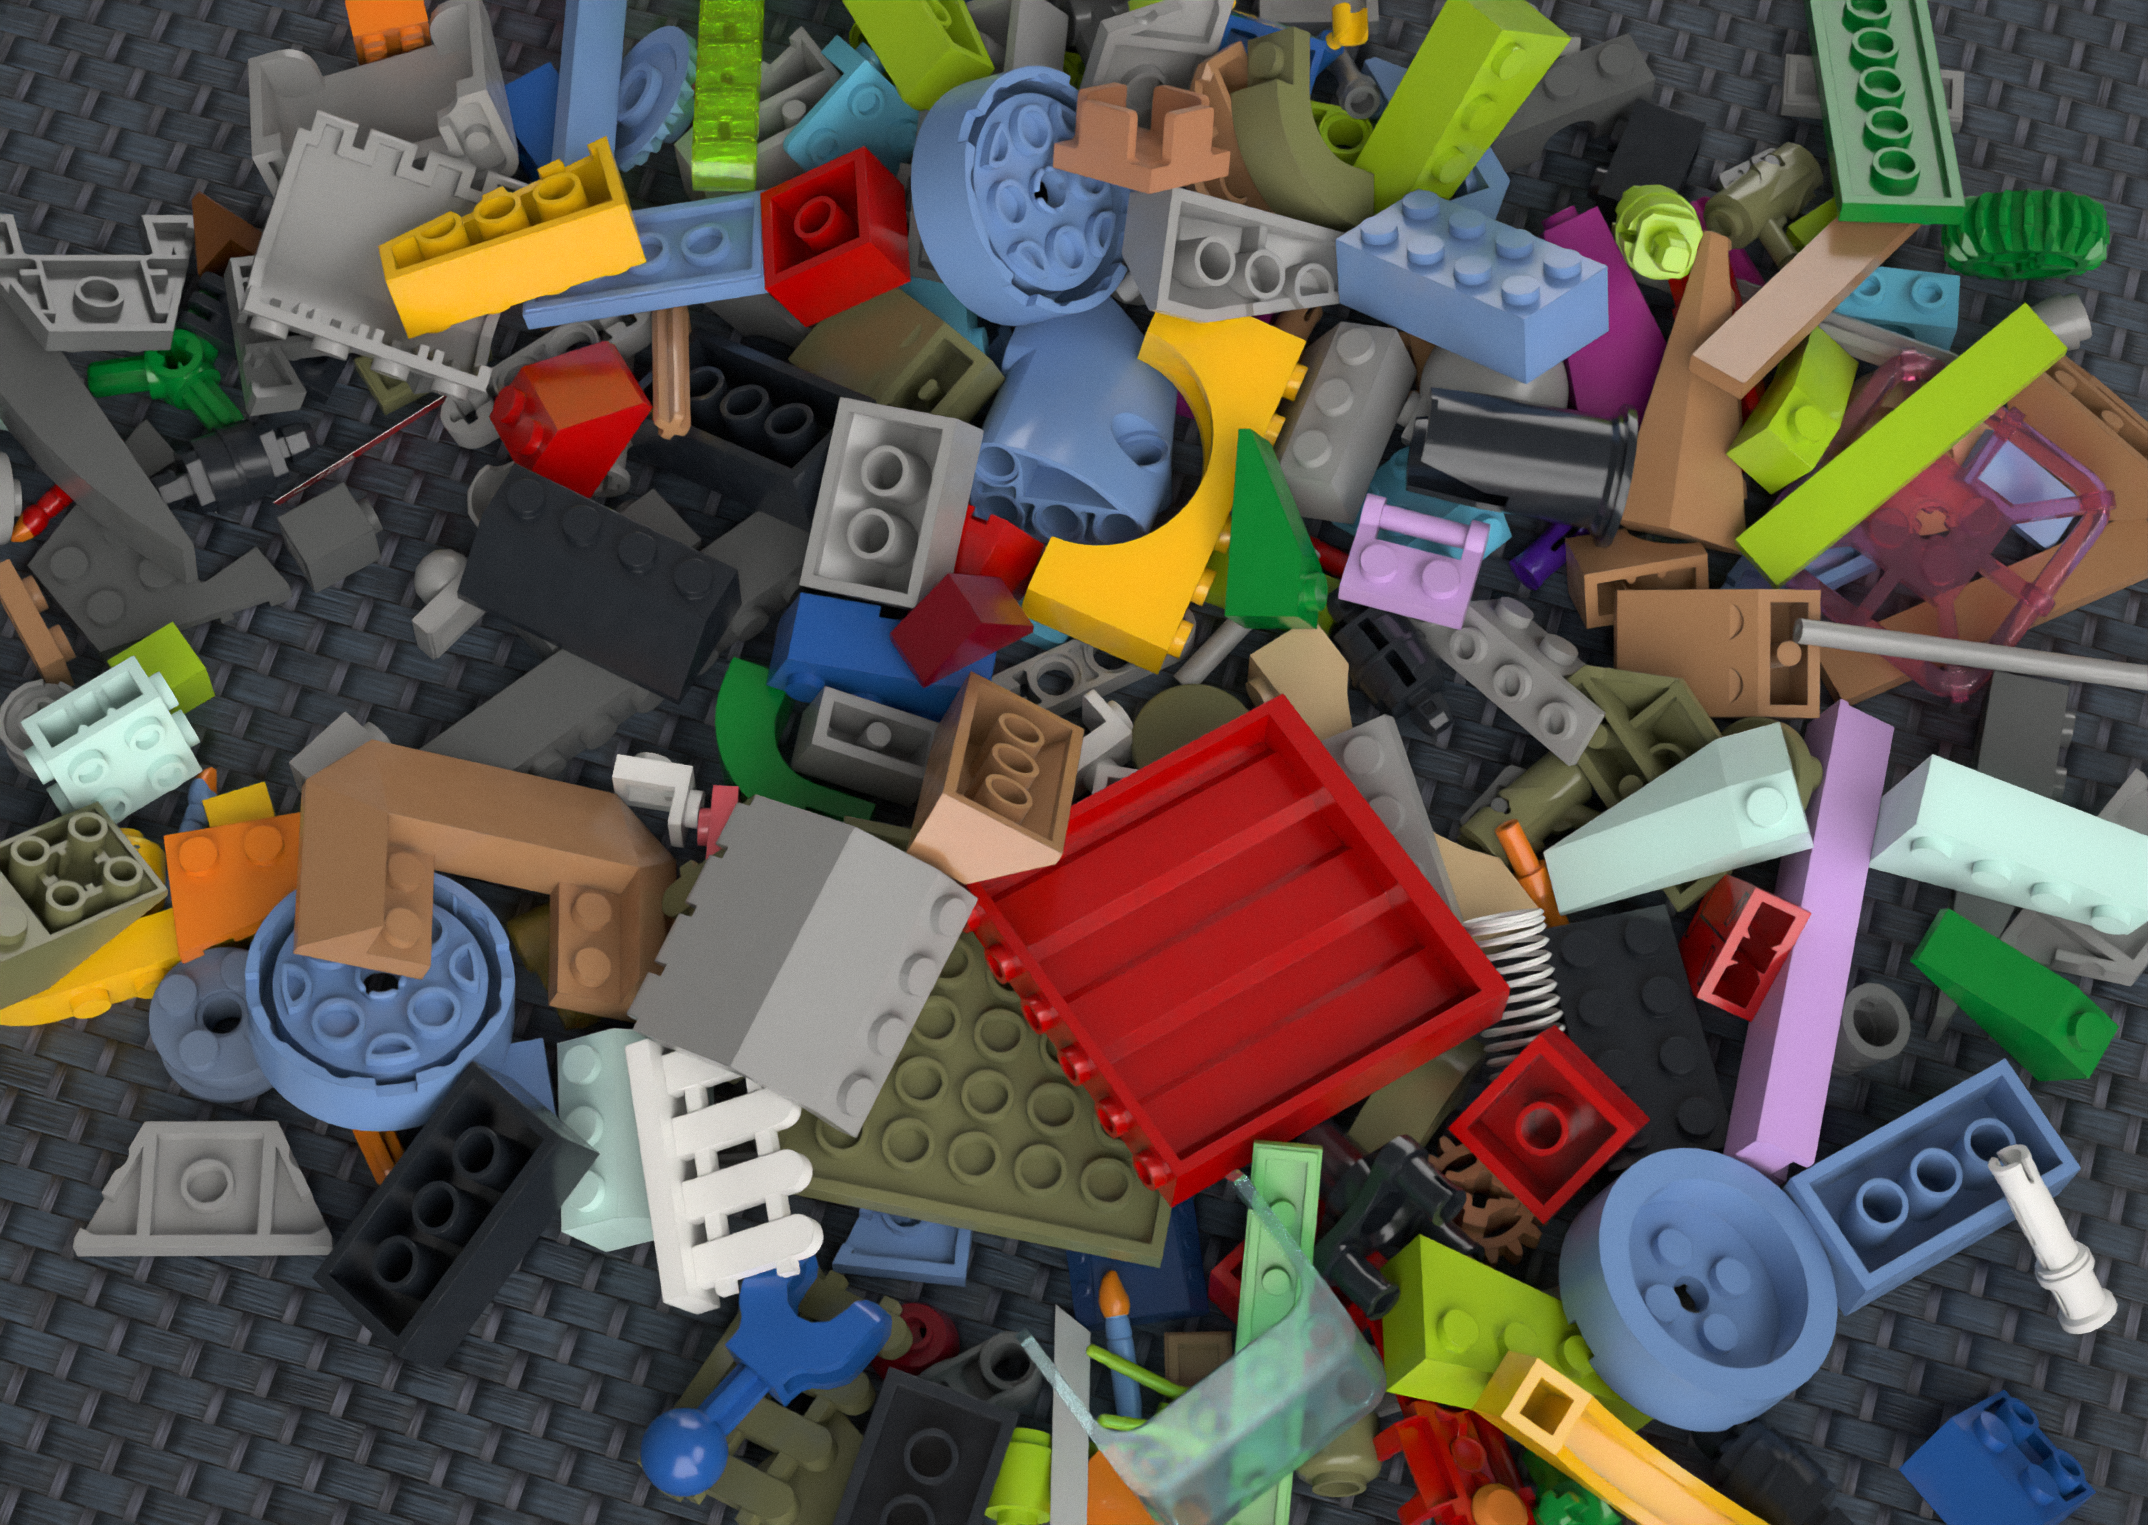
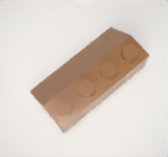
[906,671,1085,885]

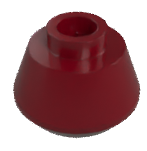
[871,1302,960,1380]

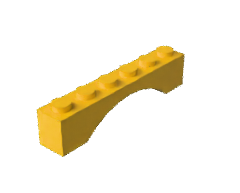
[1472,1351,1770,1525]

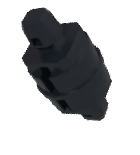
[150,418,318,515]
[1326,587,1453,738]
[1691,1420,1854,1525]

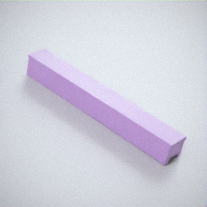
[1723,699,1894,1186]

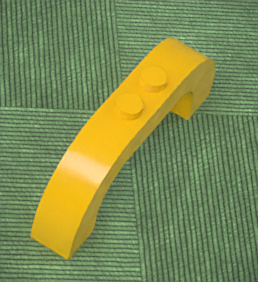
[0,781,276,1026]

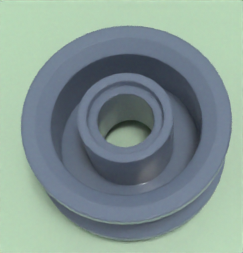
[149,947,273,1103]

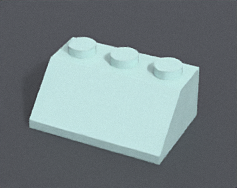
[557,1028,714,1252]

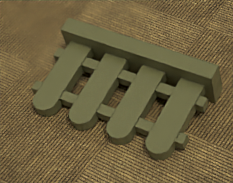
[637,1266,913,1525]

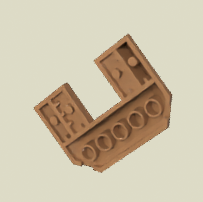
[293,739,676,1023]

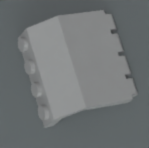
[239,109,529,402]
[626,794,978,1138]

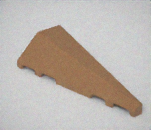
[1620,230,1747,556]

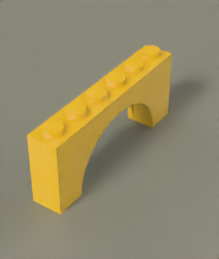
[1021,312,1308,675]

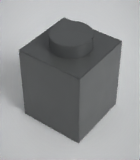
[277,482,383,593]

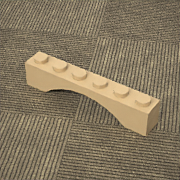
[1246,624,1538,955]

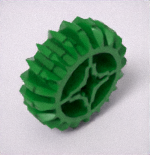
[1941,188,2110,283]

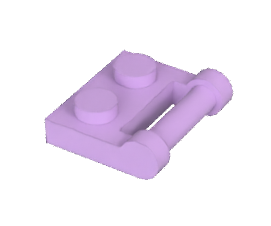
[1338,493,1491,630]

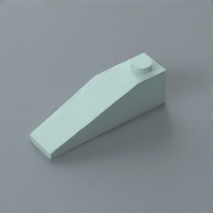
[1543,722,1814,916]

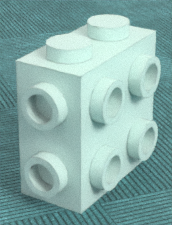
[20,655,203,824]

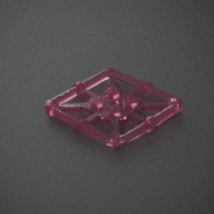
[1766,346,2117,704]

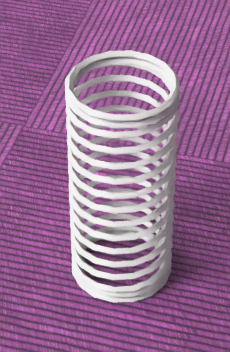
[1462,908,1566,1081]

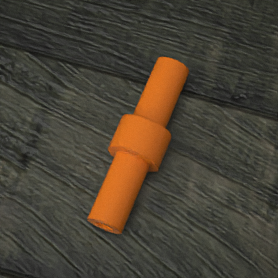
[1494,819,1570,929]

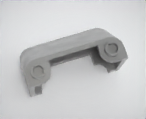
[248,0,519,197]

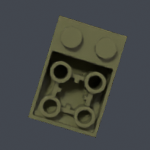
[787,287,1005,423]
[0,801,168,1010]

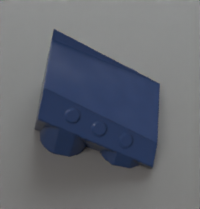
[1065,1196,1209,1332]

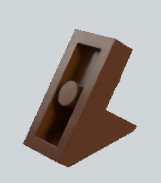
[192,191,262,279]

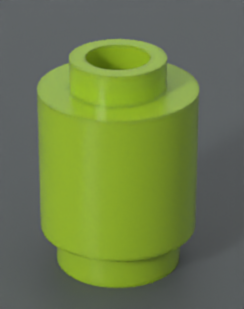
[985,1428,1052,1525]

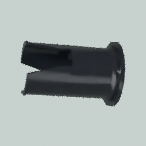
[1405,387,1638,549]

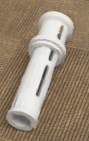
[1988,1144,2118,1334]

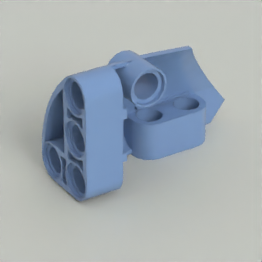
[970,296,1177,546]

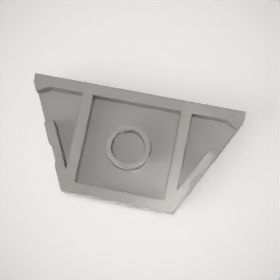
[1079,0,1235,130]
[1999,768,2148,986]
[73,1121,336,1257]

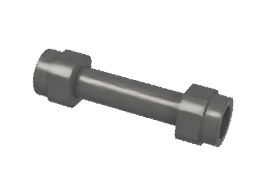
[1315,27,1380,119]

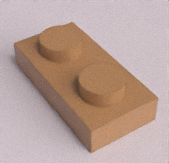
[0,559,76,686]

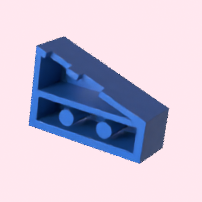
[766,593,997,723]

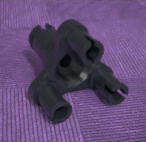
[1288,1118,1485,1321]

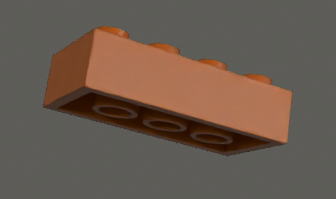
[345,0,432,66]

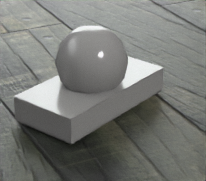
[411,549,485,660]

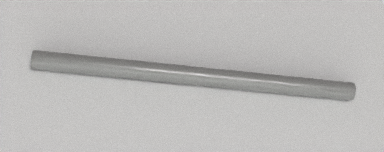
[1793,618,2148,691]

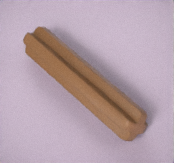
[651,306,691,440]

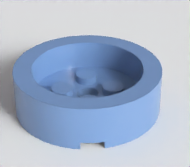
[911,66,1136,326]
[245,872,515,1132]
[1559,1148,1837,1432]

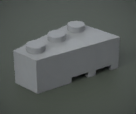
[674,26,841,201]

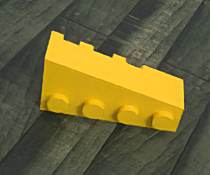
[378,136,646,339]

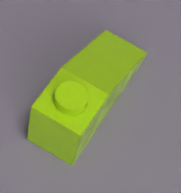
[1725,326,1859,495]

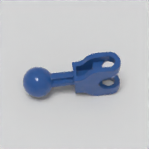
[640,1254,892,1497]

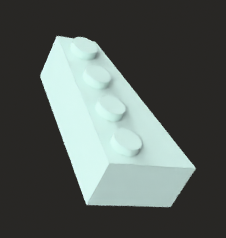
[1869,754,2148,935]

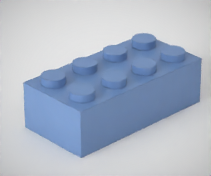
[1335,189,1609,384]
[1782,1058,2081,1317]

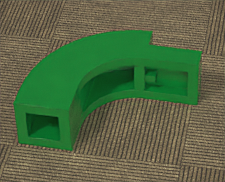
[715,657,877,822]

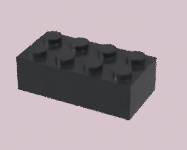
[631,326,877,533]
[1532,904,1730,1193]
[312,1061,600,1371]
[833,1367,1020,1525]

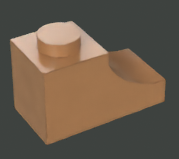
[1565,528,1709,629]

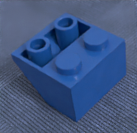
[1898,1389,2096,1525]

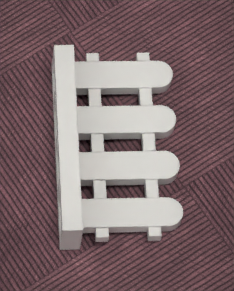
[624,1038,823,1315]

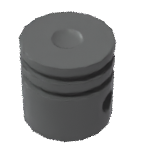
[1831,983,1911,1077]

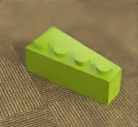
[842,0,995,111]
[1353,0,1572,215]
[1380,1234,1653,1433]

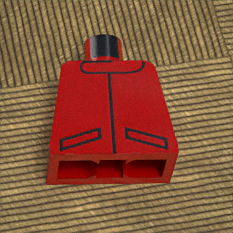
[1678,874,1812,1022]

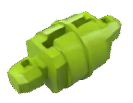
[1612,185,1703,280]

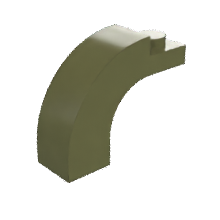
[1231,26,1374,233]
[1348,1038,1489,1153]

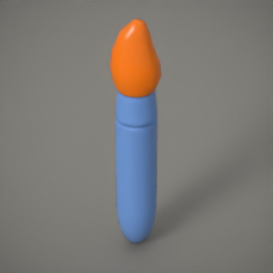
[1098,1270,1143,1437]

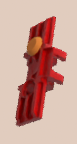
[1366,1318,1537,1525]

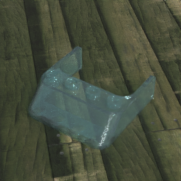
[1015,1169,1387,1525]

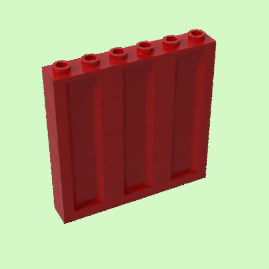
[953,693,1511,1208]

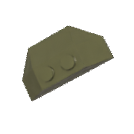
[1567,665,1732,912]

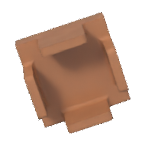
[1053,82,1230,194]

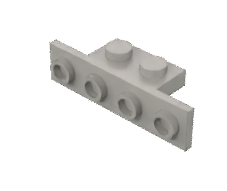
[1408,597,1606,766]

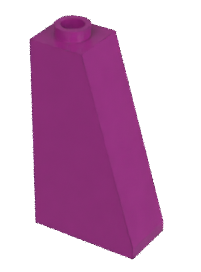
[1538,205,1667,433]

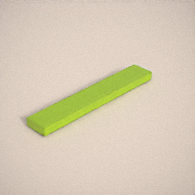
[1734,303,2068,589]

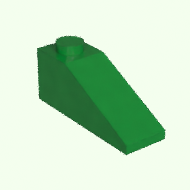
[1224,429,1328,629]
[1910,908,2119,1082]

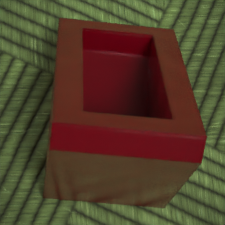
[890,573,1034,688]

